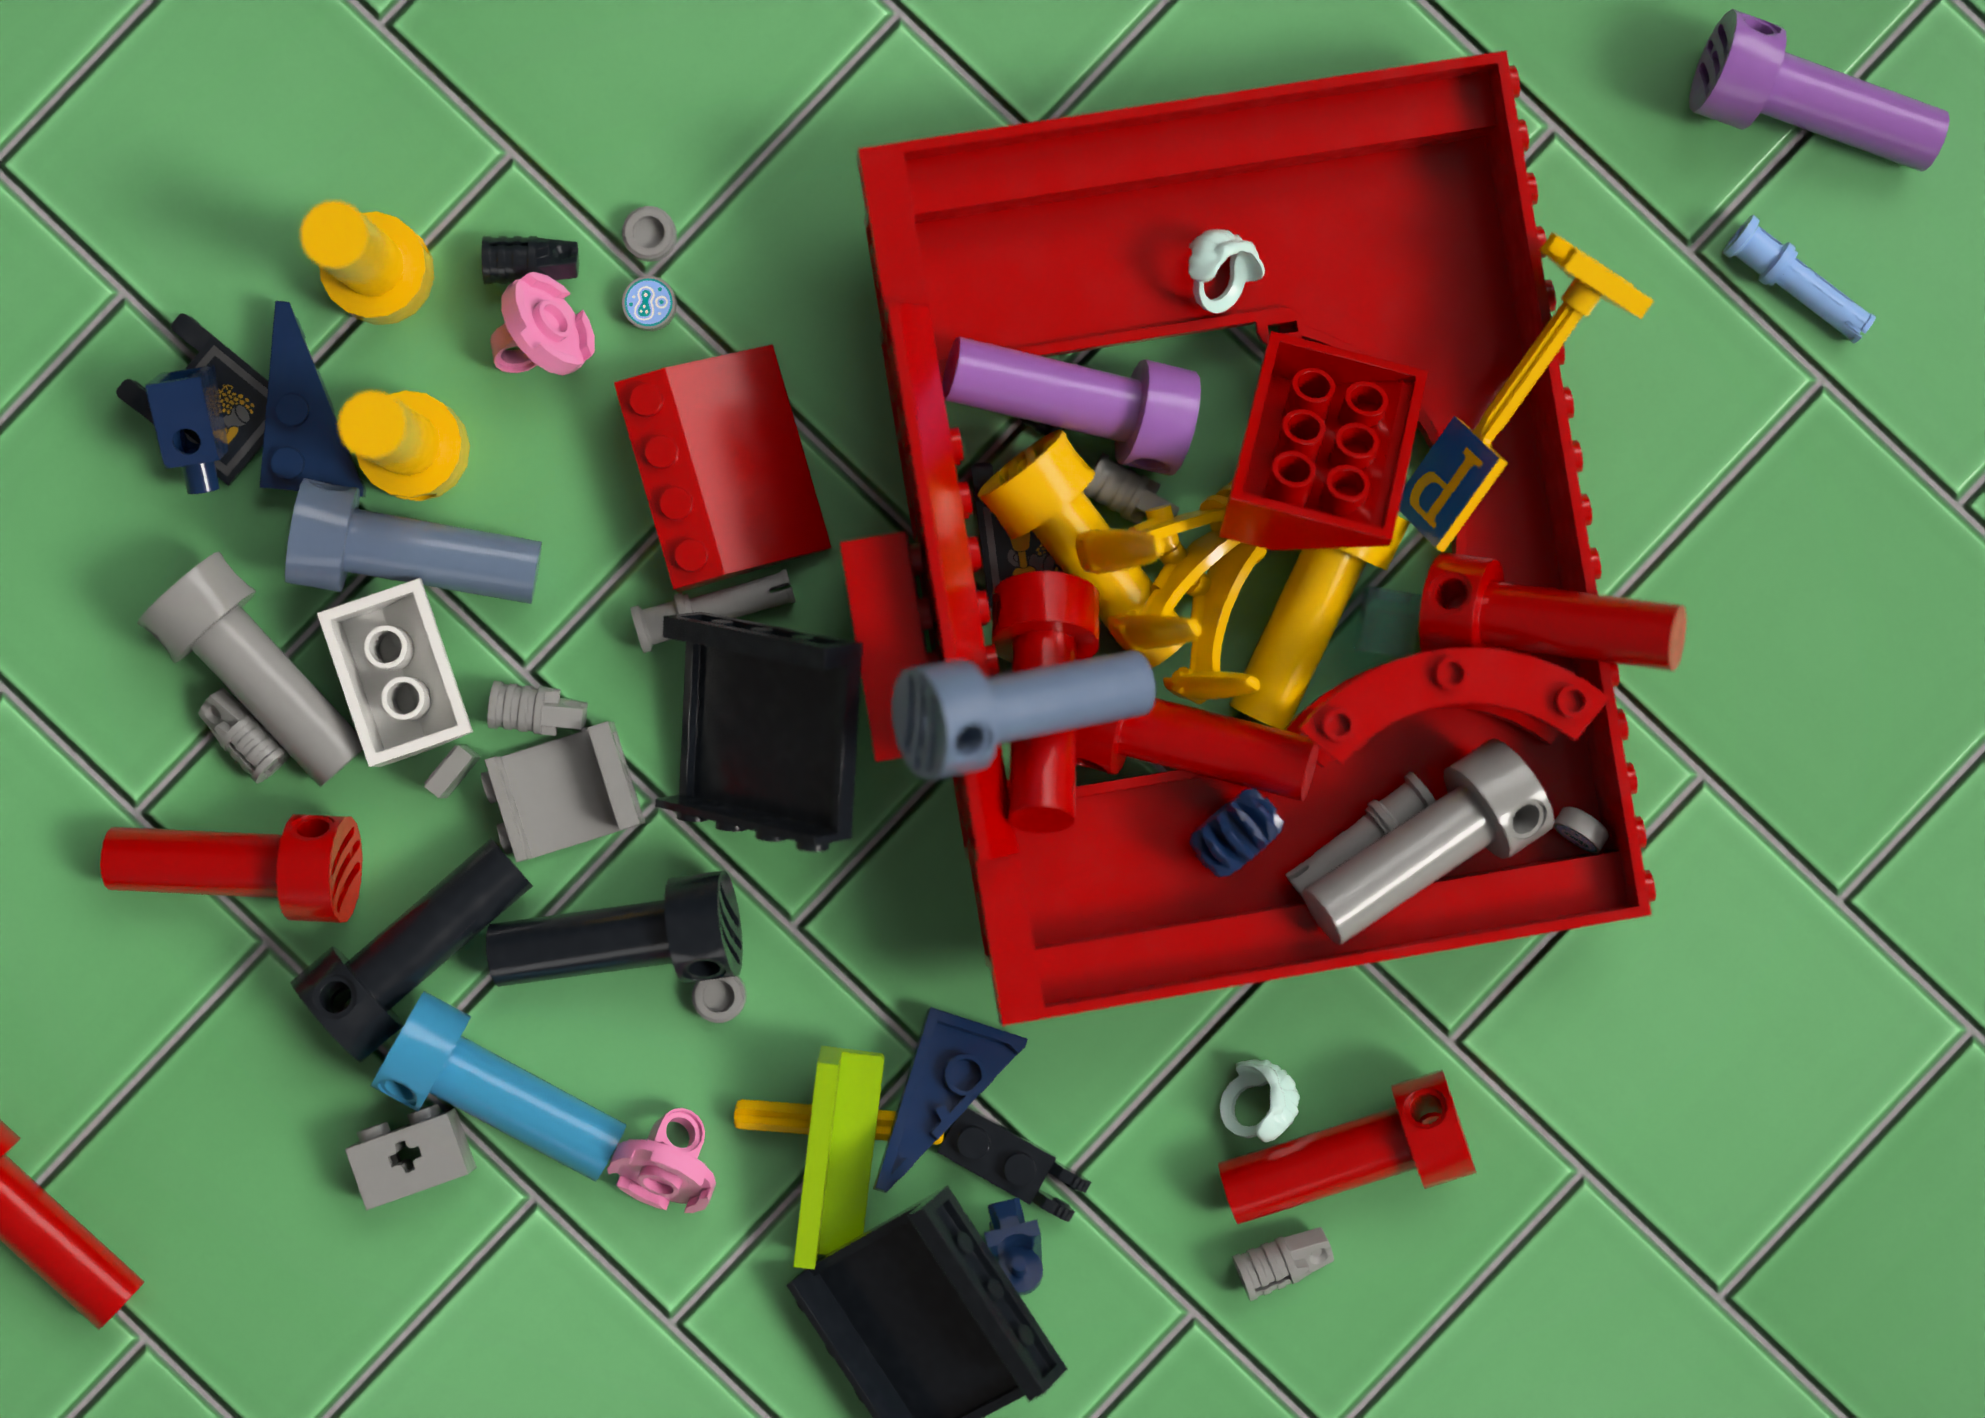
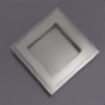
[424,745,481,799]

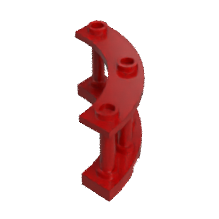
[1284,647,1610,768]

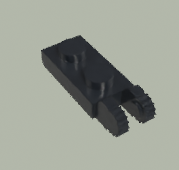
[937,1106,1092,1222]

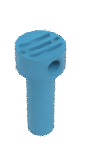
[371,991,626,1182]

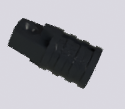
[481,236,580,284]

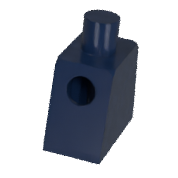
[145,365,228,495]

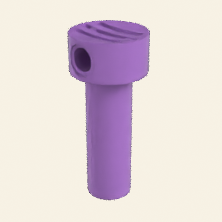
[1689,9,1950,172]
[942,336,1201,476]

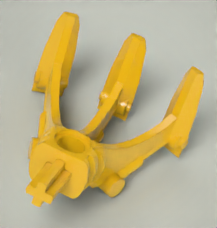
[1075,479,1267,705]

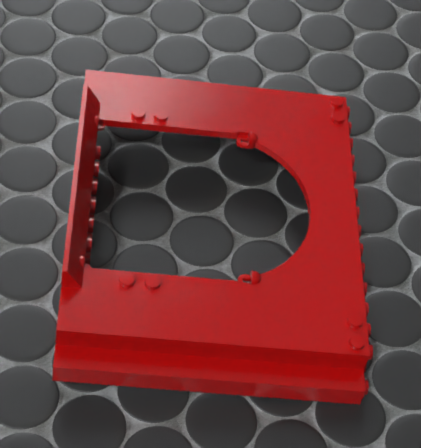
[857,50,1656,1026]

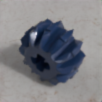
[1189,789,1284,877]

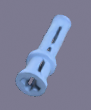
[1723,215,1876,344]

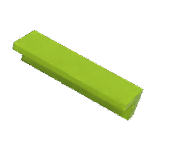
[793,1046,885,1270]

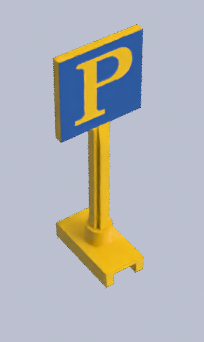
[1399,232,1654,553]

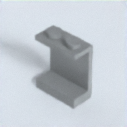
[481,721,645,863]

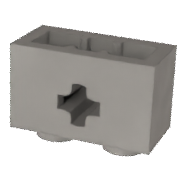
[345,1104,477,1210]

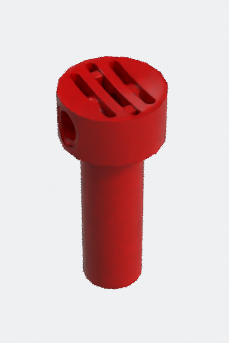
[1419,552,1686,672]
[991,571,1100,833]
[1075,698,1319,801]
[100,814,363,923]
[1218,1069,1477,1224]
[0,1119,145,1330]

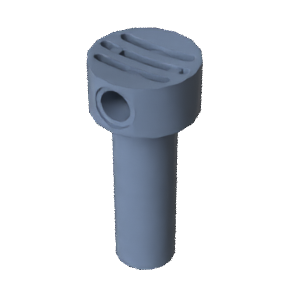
[285,478,542,604]
[892,650,1156,781]

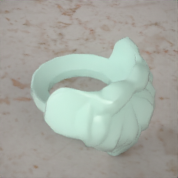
[1189,229,1265,313]
[1219,1059,1300,1142]

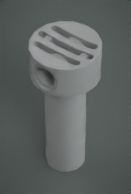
[137,551,363,787]
[1302,738,1554,944]

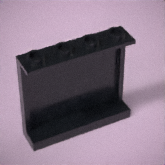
[655,612,863,852]
[786,1185,1068,1418]

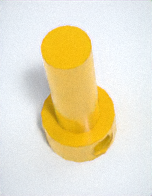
[300,200,435,325]
[338,390,470,502]
[977,429,1185,669]
[1229,516,1410,730]

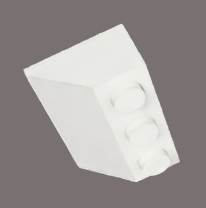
[317,578,473,767]

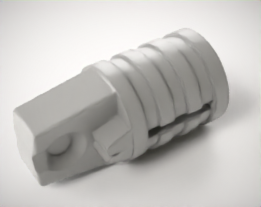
[1083,453,1179,525]
[487,681,588,736]
[198,688,290,784]
[1232,1227,1334,1301]

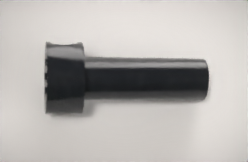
[290,838,533,1062]
[486,870,743,987]

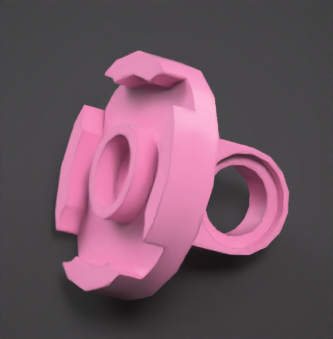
[490,272,595,376]
[607,1108,716,1213]

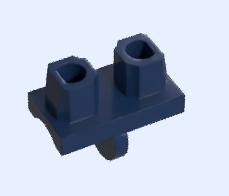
[984,1198,1043,1295]

